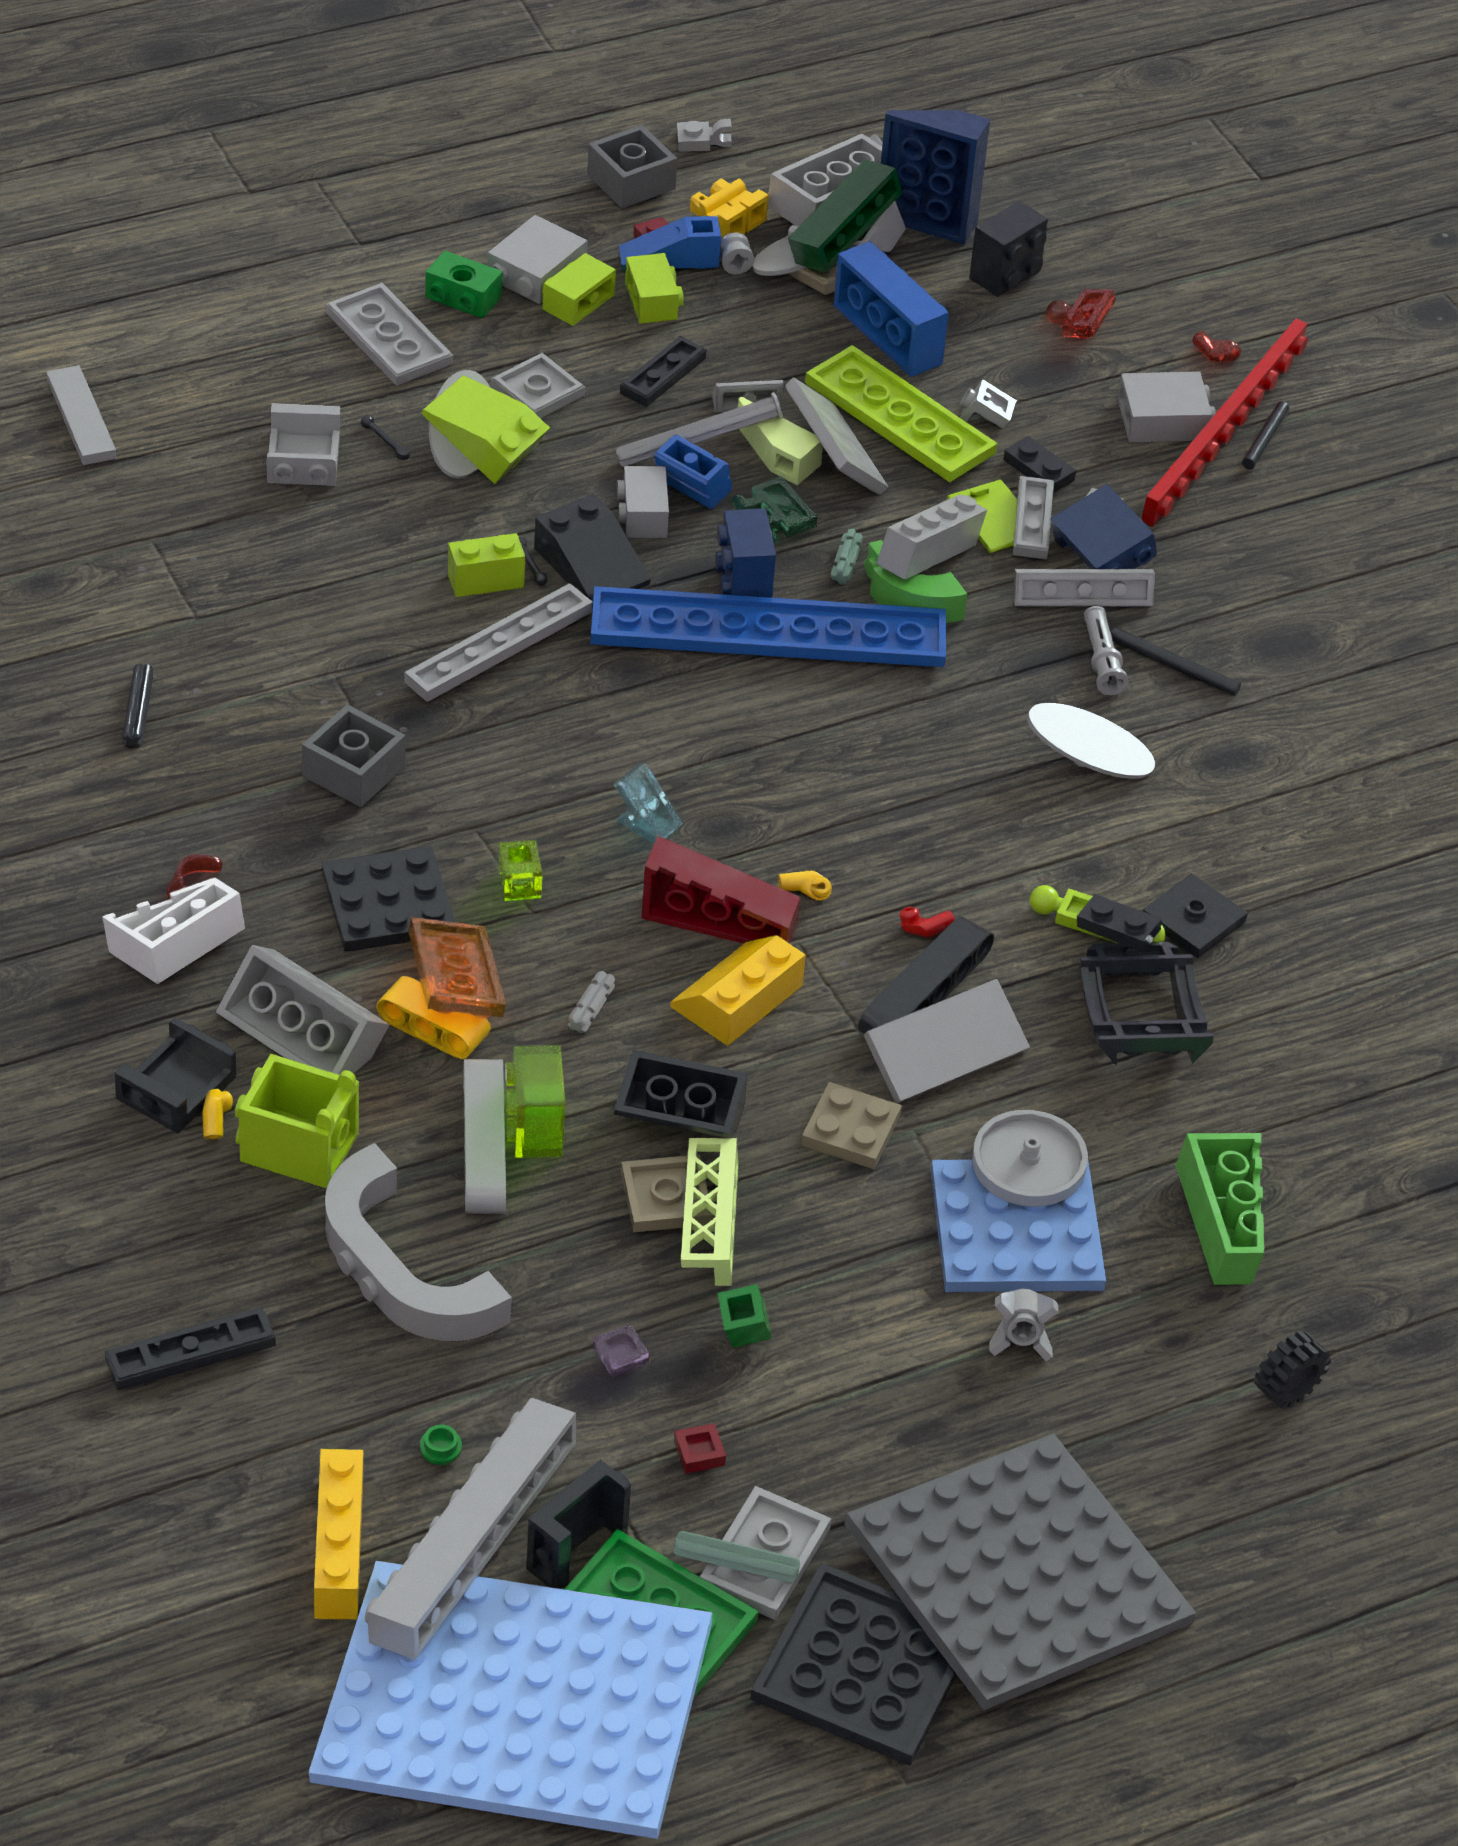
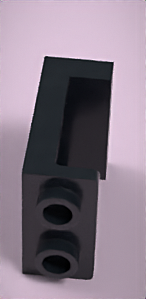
[114,1018,236,1134]
[526,1459,631,1589]

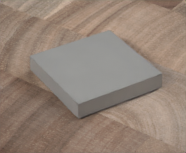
[490,353,585,418]

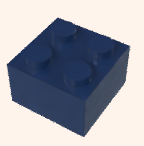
[715,508,776,598]

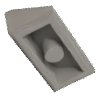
[712,380,783,413]

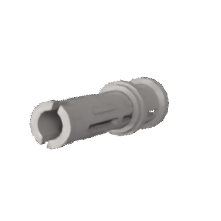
[1084,606,1129,695]

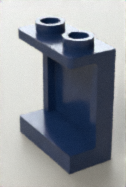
[1050,484,1157,569]

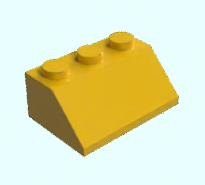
[670,935,806,1046]

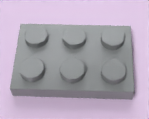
[700,1486,832,1620]

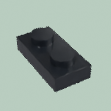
[1003,436,1076,493]
[1077,894,1161,952]

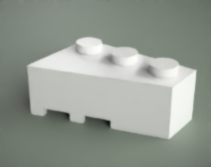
[102,878,245,984]

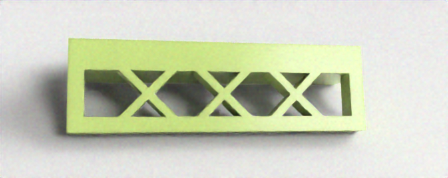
[681,1138,738,1286]

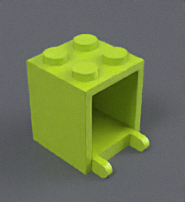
[235,1054,359,1189]

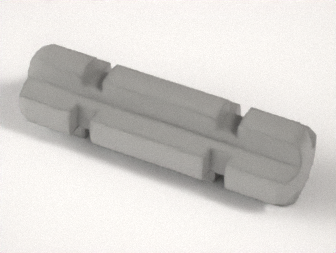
[568,971,615,1033]

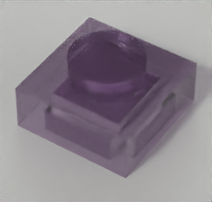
[593,1324,649,1377]

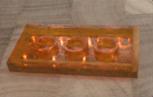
[408,917,506,1018]

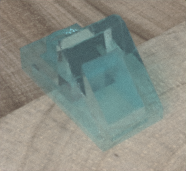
[614,762,683,843]

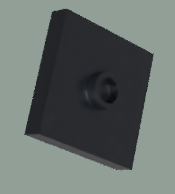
[1143,873,1248,958]

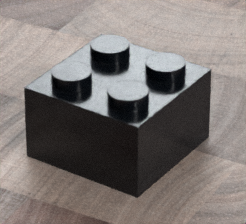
[969,201,1048,297]

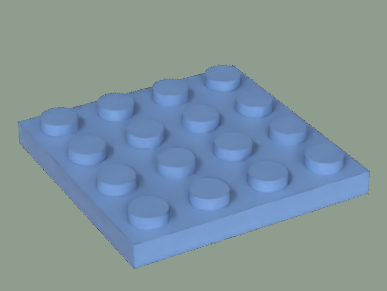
[931,1160,1106,1292]

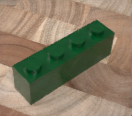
[788,159,902,273]

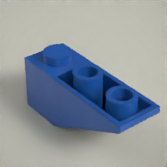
[619,216,721,270]

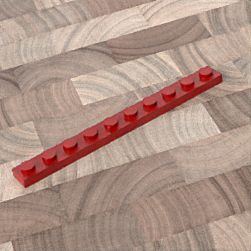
[1141,318,1308,527]

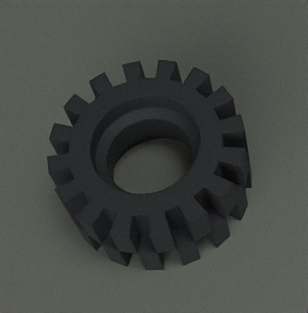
[1254,1331,1331,1409]

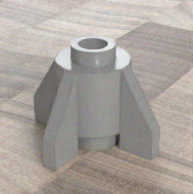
[989,1289,1058,1361]

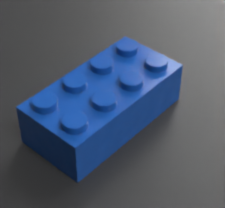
[833,241,949,377]

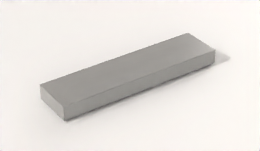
[47,365,116,465]
[1013,569,1155,606]

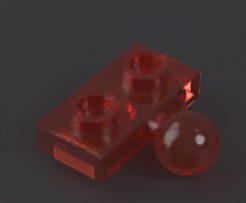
[1045,289,1116,339]

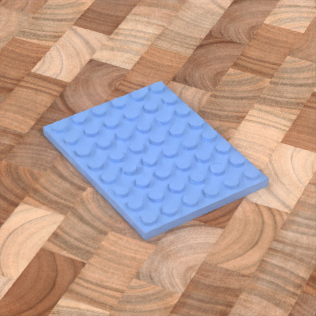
[309,1561,712,1839]

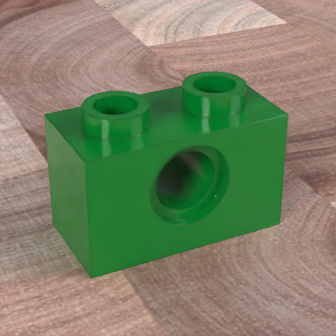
[425,250,503,319]

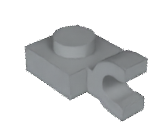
[677,119,732,152]

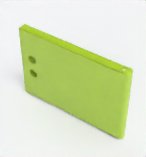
[947,479,1017,553]

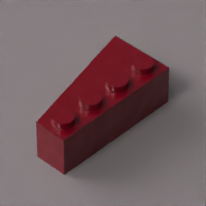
[641,836,800,944]

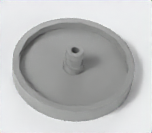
[972,1110,1088,1207]

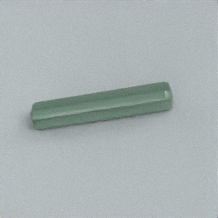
[674,1531,800,1583]

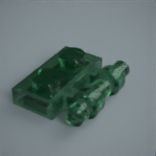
[731,476,818,544]

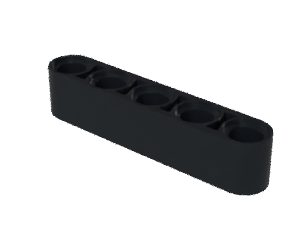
[858,916,994,1034]

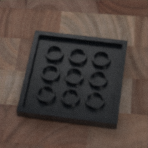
[750,1562,957,1766]

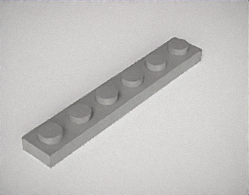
[405,583,593,702]

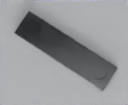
[105,1307,276,1390]

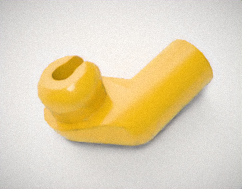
[778,871,832,901]
[202,1089,233,1139]

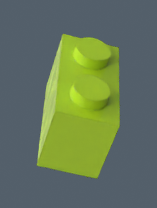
[542,253,616,326]
[625,253,684,324]
[448,533,525,597]

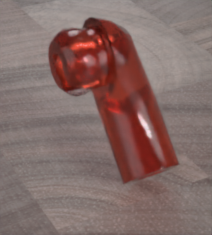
[1192,331,1241,362]

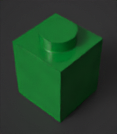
[717,1284,772,1348]

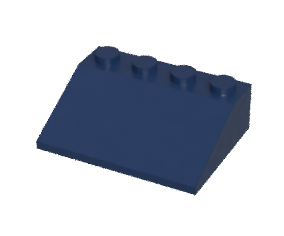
[881,110,990,245]

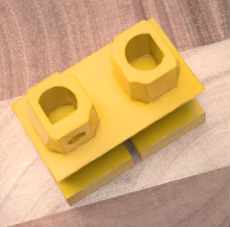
[690,178,769,239]

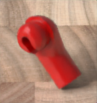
[899,907,955,938]

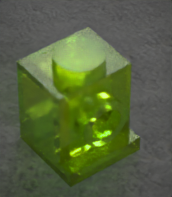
[498,840,542,901]

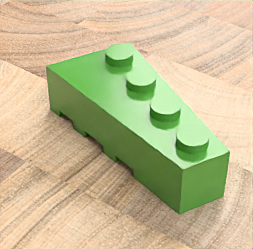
[1175,1133,1264,1285]

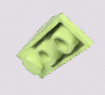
[738,397,823,485]

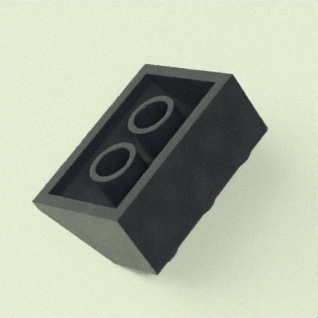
[614,1050,748,1138]

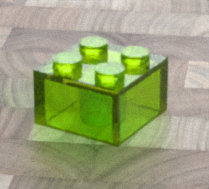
[504,1045,565,1158]

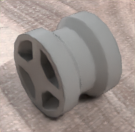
[720,233,754,275]

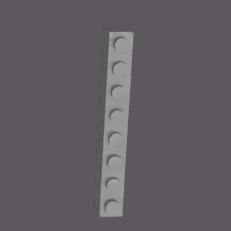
[365,1398,576,1660]

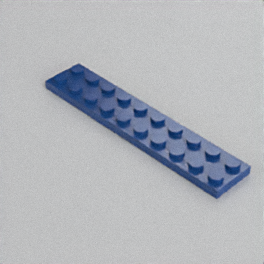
[590,586,946,667]

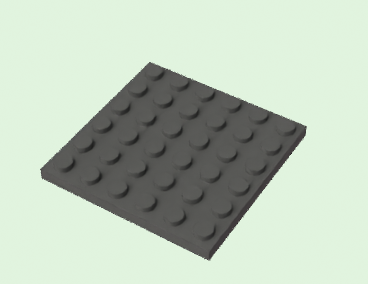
[844,1433,1196,1710]

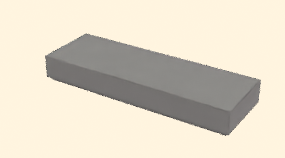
[1012,476,1054,560]

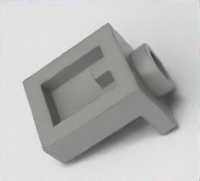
[960,380,1016,429]

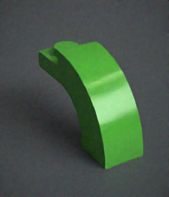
[864,540,967,623]

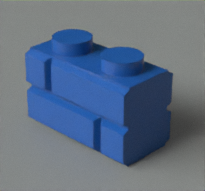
[654,434,733,509]

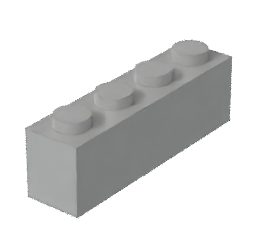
[876,495,987,579]

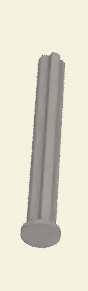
[616,392,783,467]

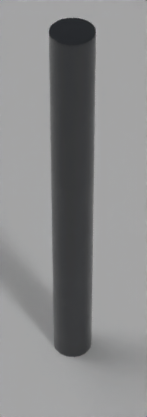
[1111,627,1241,696]

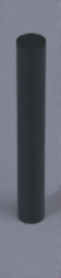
[1242,401,1289,469]

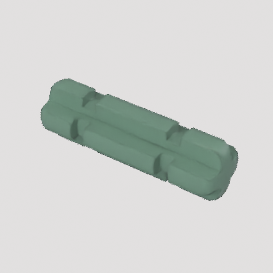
[831,529,863,585]

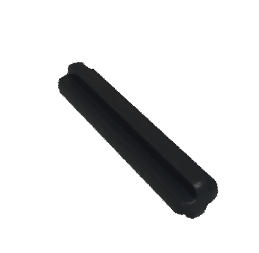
[123,663,153,748]

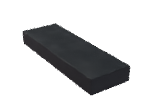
[620,336,707,407]

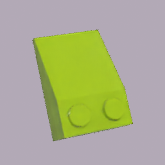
[421,375,550,484]

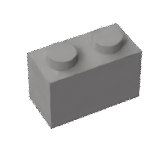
[617,466,669,538]

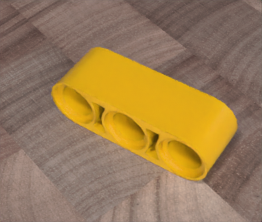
[376,976,491,1059]

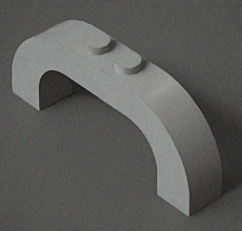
[325,1143,512,1341]

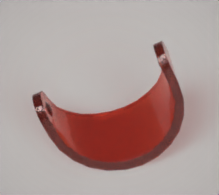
[167,854,223,899]

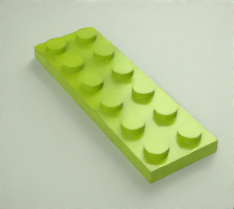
[805,345,997,482]

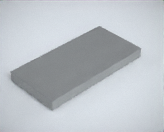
[326,283,453,386]
[785,377,888,495]
[864,979,1030,1104]

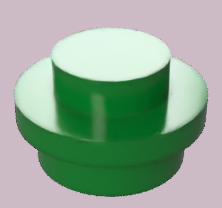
[420,1425,462,1465]

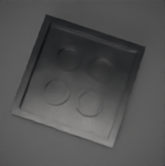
[321,846,456,952]

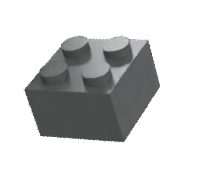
[587,125,677,209]
[302,704,406,807]

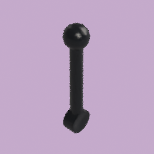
[361,415,410,460]
[518,537,548,586]

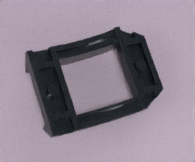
[1079,942,1214,1066]

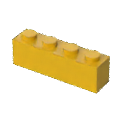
[314,1449,363,1620]

